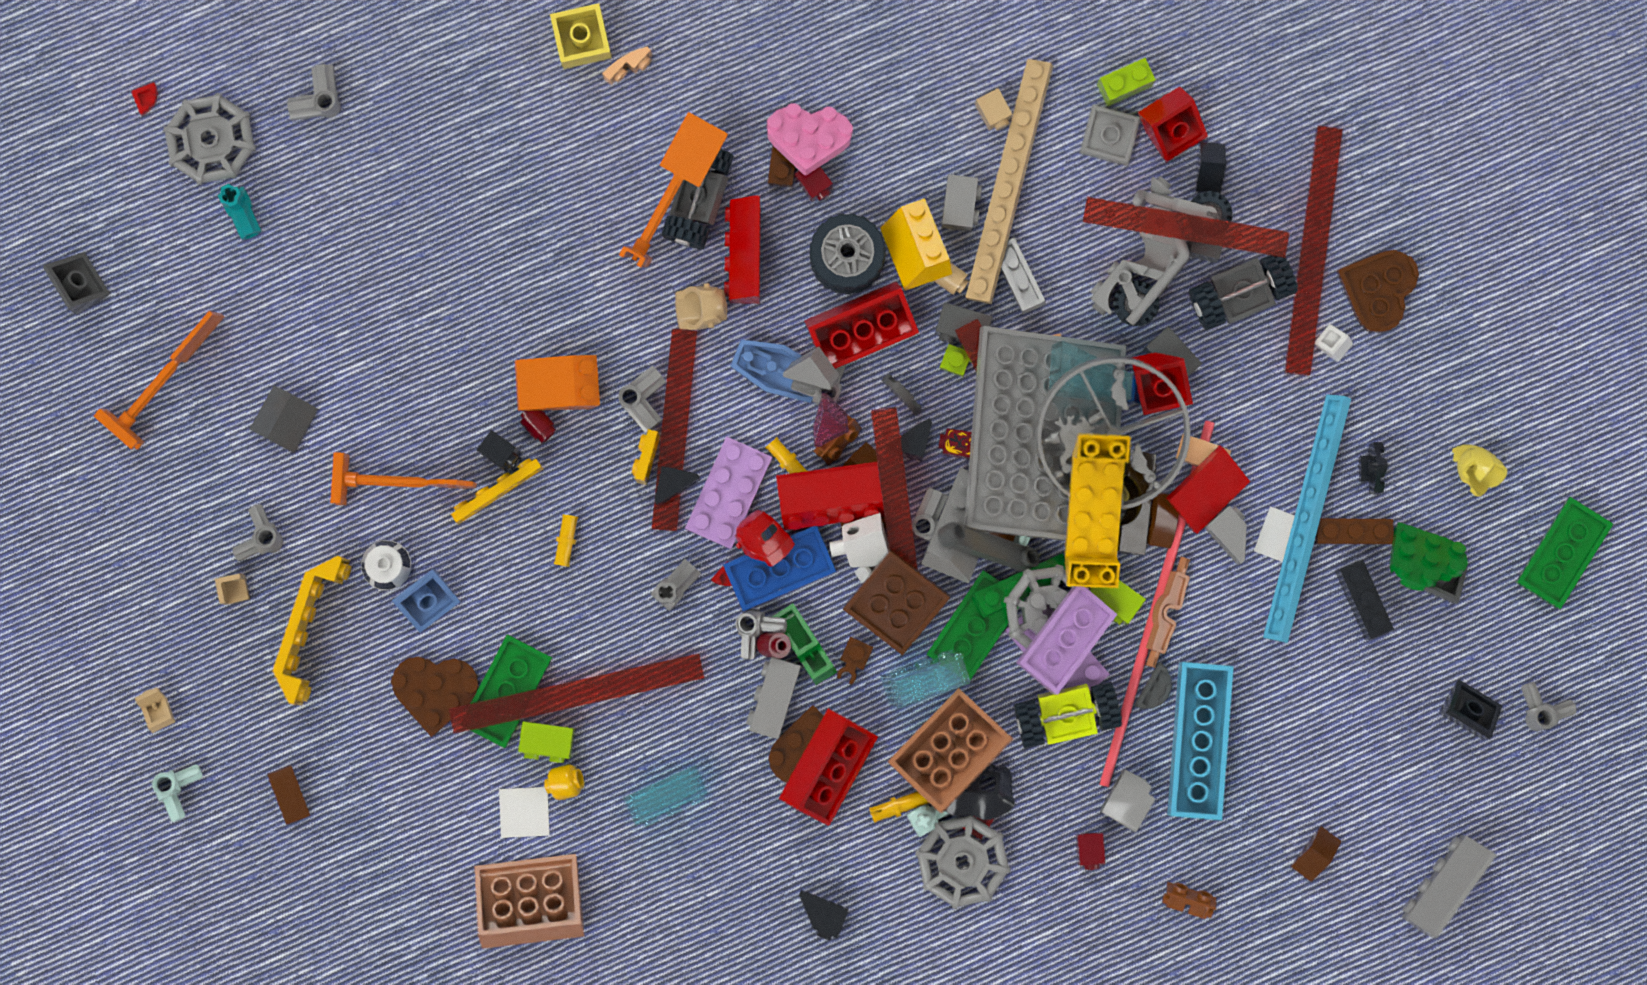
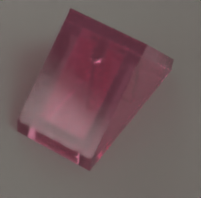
[813,393,849,447]

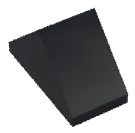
[1195,142,1226,194]
[654,466,701,507]

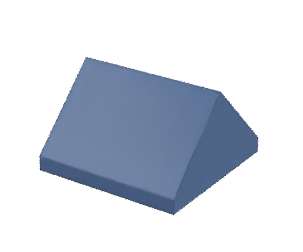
[392,569,460,633]

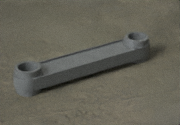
[938,522,1039,572]

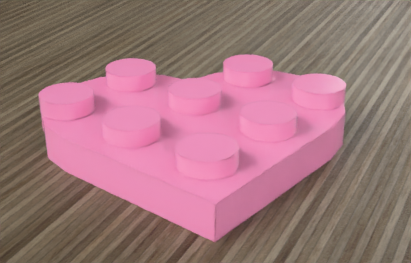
[767,104,853,176]

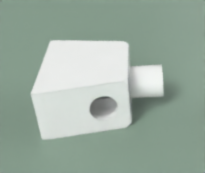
[829,513,890,568]

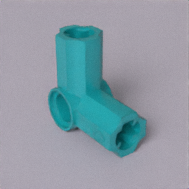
[218,184,262,240]

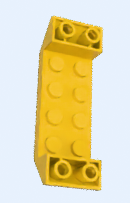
[1065,434,1130,588]
[272,556,352,705]

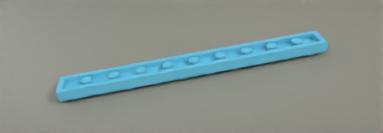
[1263,394,1351,643]

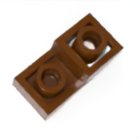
[1147,492,1179,549]
[267,764,310,825]

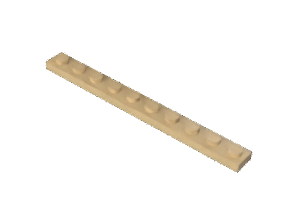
[966,59,1053,304]

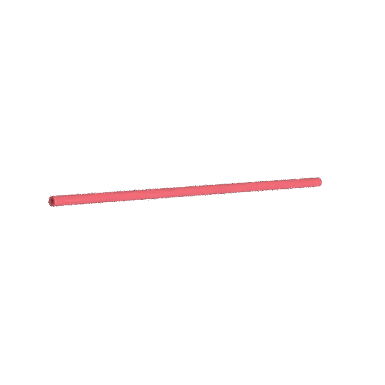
[1099,421,1215,787]

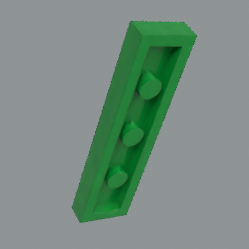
[973,553,1066,618]

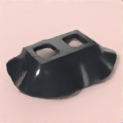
[945,764,1015,820]

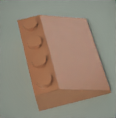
[888,688,1013,814]
[474,854,585,949]

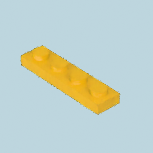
[451,458,543,524]

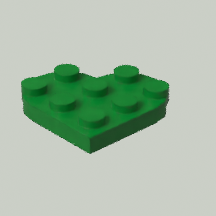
[1389,522,1468,591]

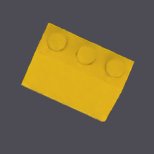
[880,198,952,291]

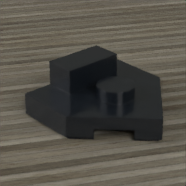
[1359,442,1388,495]

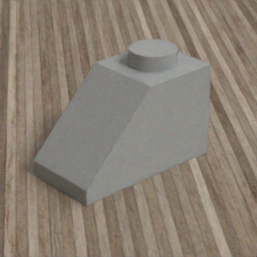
[1204,506,1247,565]

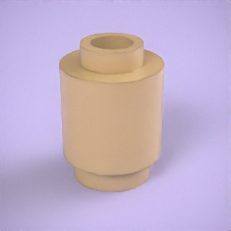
[934,262,969,295]

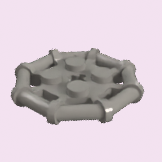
[163,93,256,185]
[1004,564,1089,649]
[915,815,1011,909]

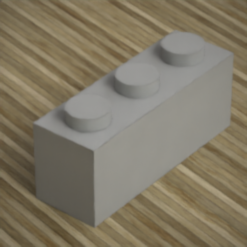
[746,657,801,740]

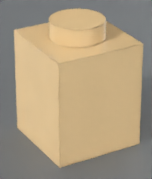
[975,88,1013,131]

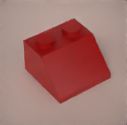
[1138,86,1208,162]
[1132,352,1193,415]

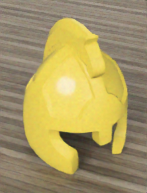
[1452,444,1507,497]

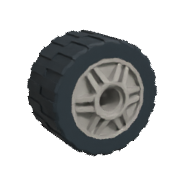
[810,213,886,295]

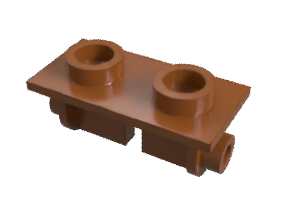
[813,414,862,466]
[1162,882,1216,919]

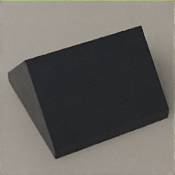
[885,418,932,462]
[1438,679,1502,739]

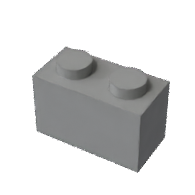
[941,174,982,232]

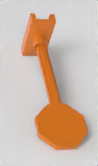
[330,452,477,505]

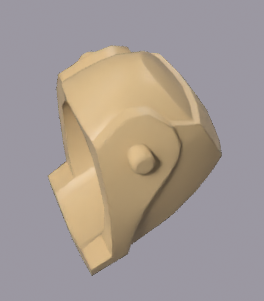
[675,283,727,330]

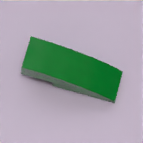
[772,603,837,686]

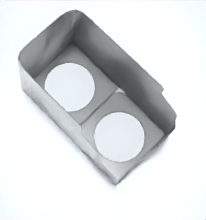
[1100,769,1155,833]

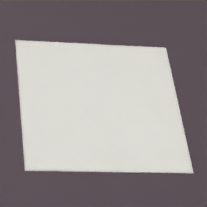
[1254,506,1295,562]
[499,787,549,838]

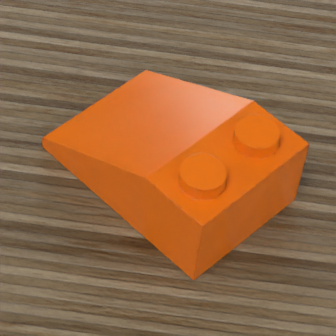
[515,355,600,411]

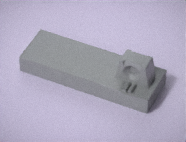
[1001,237,1046,314]

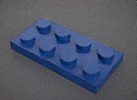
[723,526,836,612]

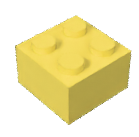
[550,3,612,69]

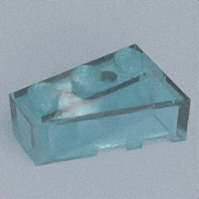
[1049,340,1133,403]
[880,650,971,709]
[623,765,709,827]

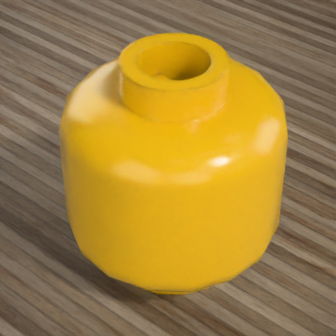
[544,764,584,800]

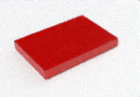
[1166,445,1250,534]

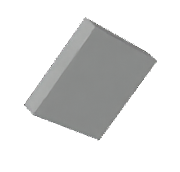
[1079,104,1140,166]

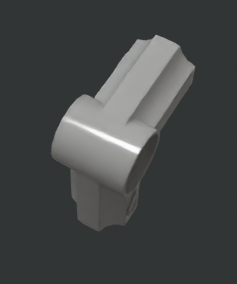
[287,64,341,121]
[618,365,666,434]
[911,487,948,542]
[650,559,701,611]

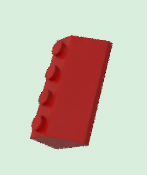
[724,195,761,304]
[804,281,919,369]
[776,462,885,530]
[778,709,879,826]

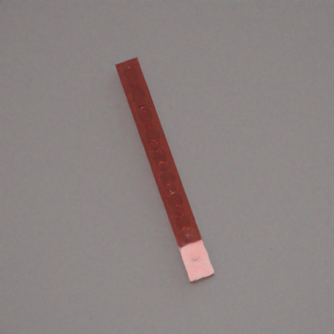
[1284,126,1343,377]
[449,653,704,734]

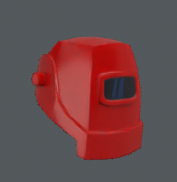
[735,510,795,566]

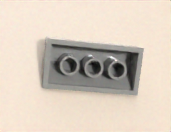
[921,467,989,584]
[1402,835,1497,939]

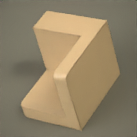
[215,574,250,605]

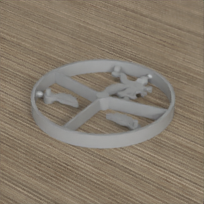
[1035,356,1190,509]

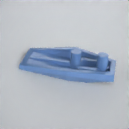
[730,339,813,403]

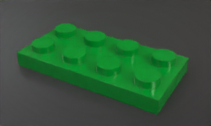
[1515,497,1613,610]
[926,570,1024,683]
[460,634,553,748]

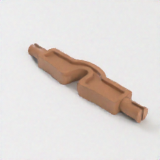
[1145,557,1190,668]

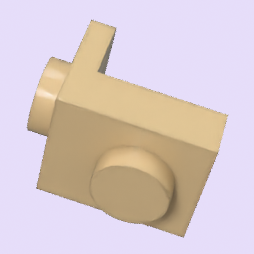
[135,688,175,733]

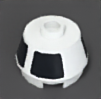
[361,540,411,590]

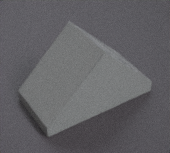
[783,346,839,390]

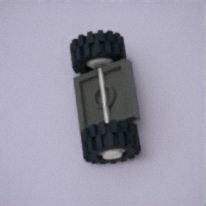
[661,148,734,250]
[1189,251,1298,331]

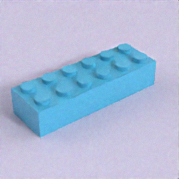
[1167,662,1234,820]

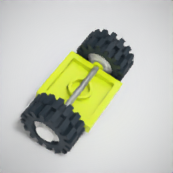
[1014,682,1122,749]

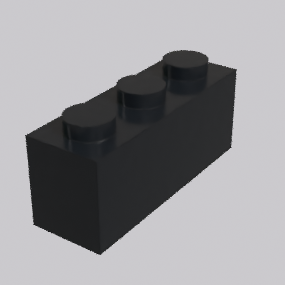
[1335,559,1394,641]

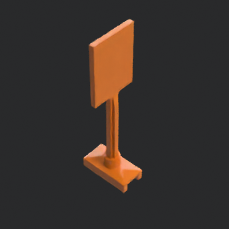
[619,112,728,267]
[94,311,225,450]

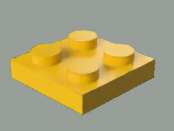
[631,429,660,485]

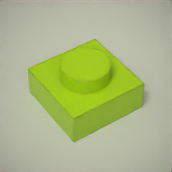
[939,344,972,377]

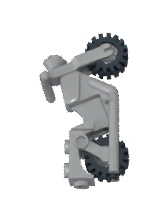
[1091,176,1233,326]

